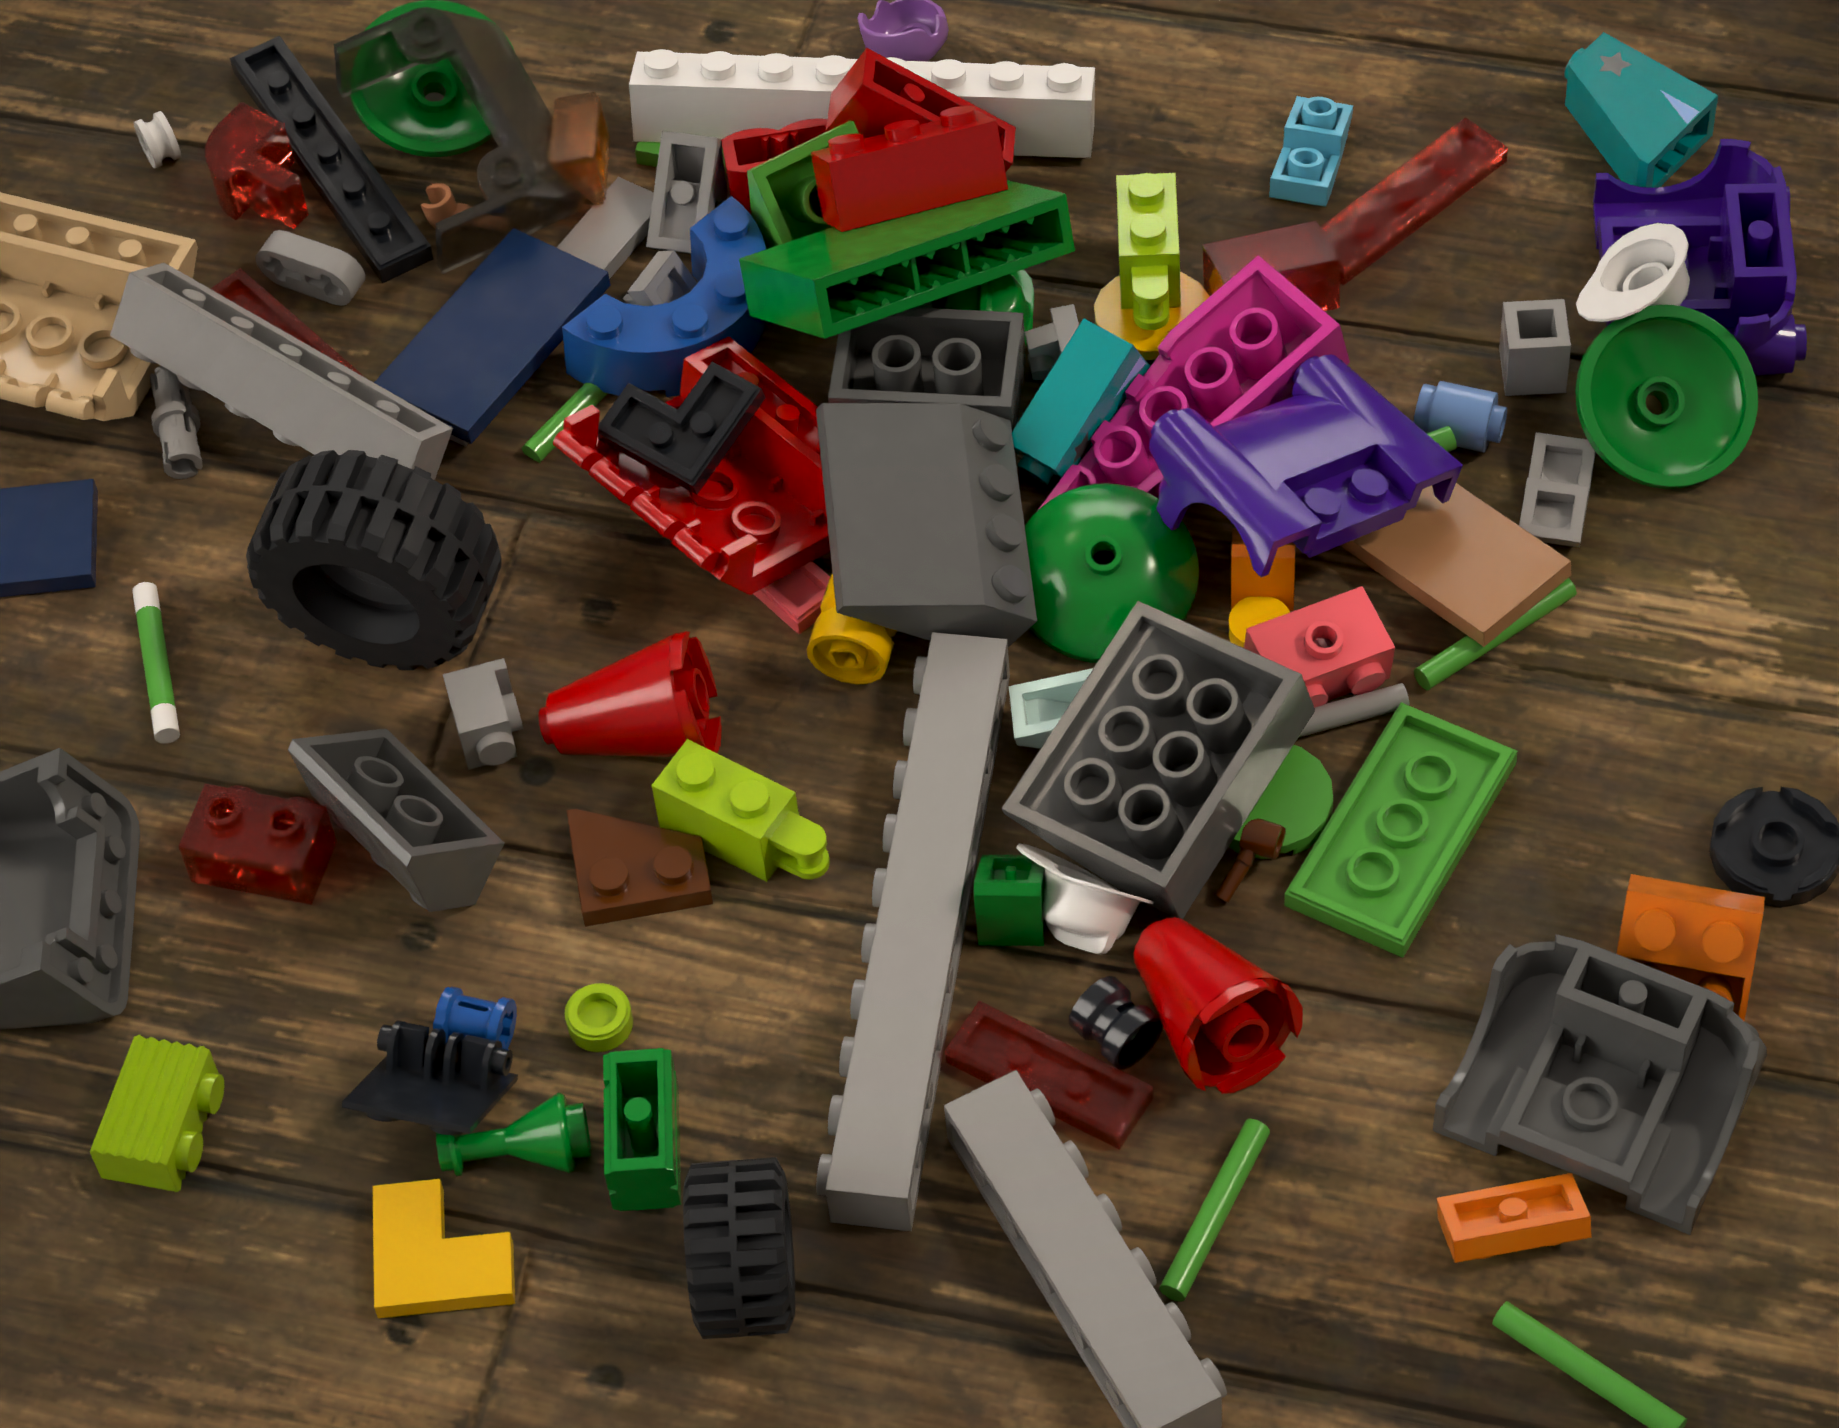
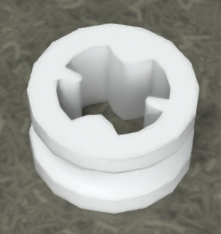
[134,111,182,169]

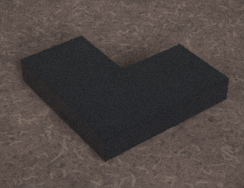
[598,362,766,495]

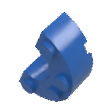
[562,196,766,397]

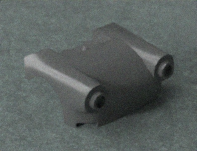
[1433,934,1767,1235]

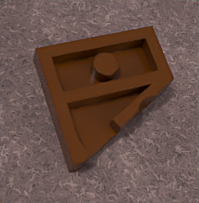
[566,809,713,927]

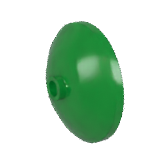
[348,0,520,157]
[1575,305,1758,489]
[1025,483,1199,663]

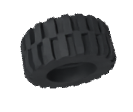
[246,450,501,670]

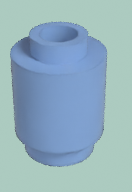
[1414,381,1507,453]

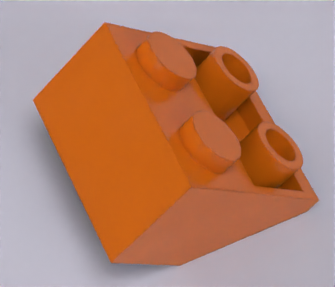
[1616,874,1765,1021]

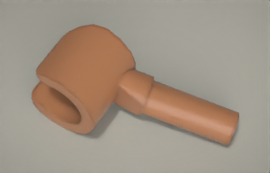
[420,183,506,230]

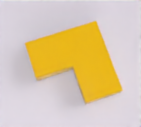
[372,1179,515,1318]

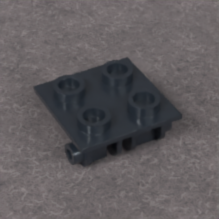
[342,1020,518,1135]

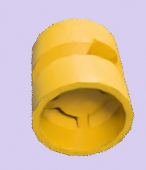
[807,573,897,684]

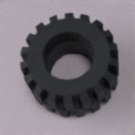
[683,1157,795,1339]

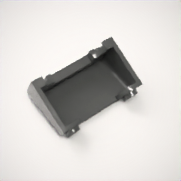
[0,748,140,1030]

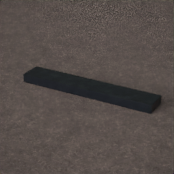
[230,36,434,284]

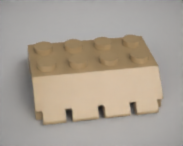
[0,192,198,421]

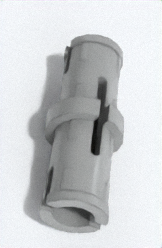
[150,366,203,479]

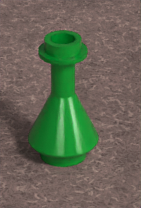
[436,1092,591,1177]

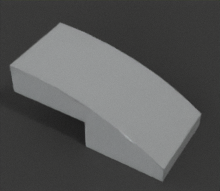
[1519,432,1596,547]

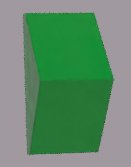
[974,855,1045,946]

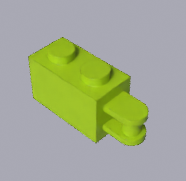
[1116,173,1181,330]
[651,739,830,882]

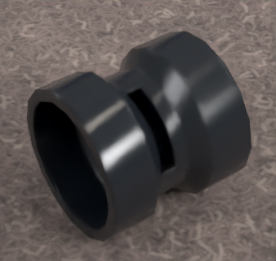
[1069,976,1163,1070]

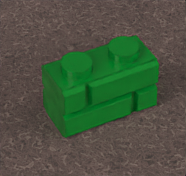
[603,1048,681,1211]

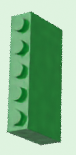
[739,180,1075,339]

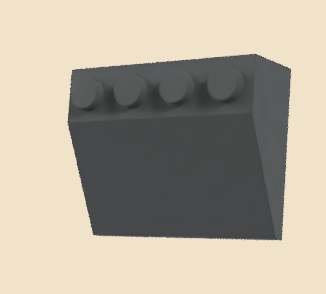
[816,403,1037,647]
[1002,601,1315,919]

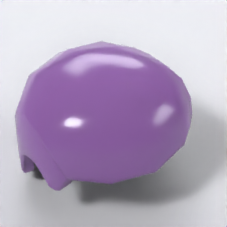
[857,0,949,62]

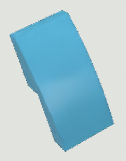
[1269,96,1353,207]

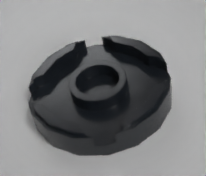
[1709,787,1839,908]

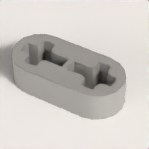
[256,230,365,306]

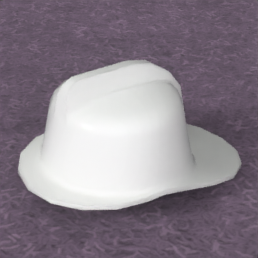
[1576,223,1690,322]
[1016,843,1154,955]

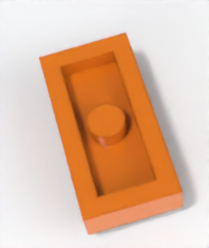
[1436,1173,1592,1263]

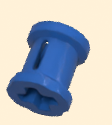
[433,987,517,1049]

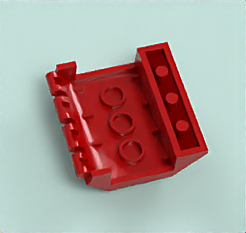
[552,336,830,595]

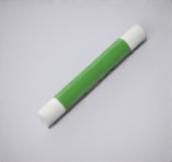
[132,582,180,743]

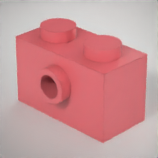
[1244,586,1395,708]

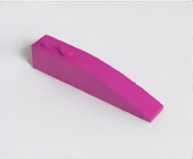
[1038,255,1350,553]

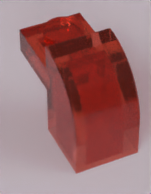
[205,102,309,229]

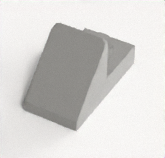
[646,131,728,254]

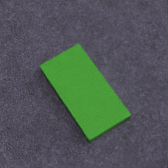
[1284,703,1518,958]

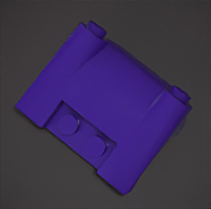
[1592,139,1807,376]
[1149,354,1463,578]

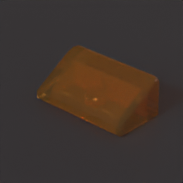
[549,92,611,205]

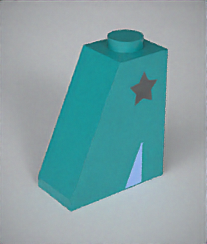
[1564,32,1718,188]
[1012,318,1150,485]

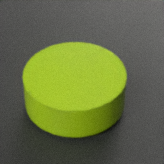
[565,983,633,1052]

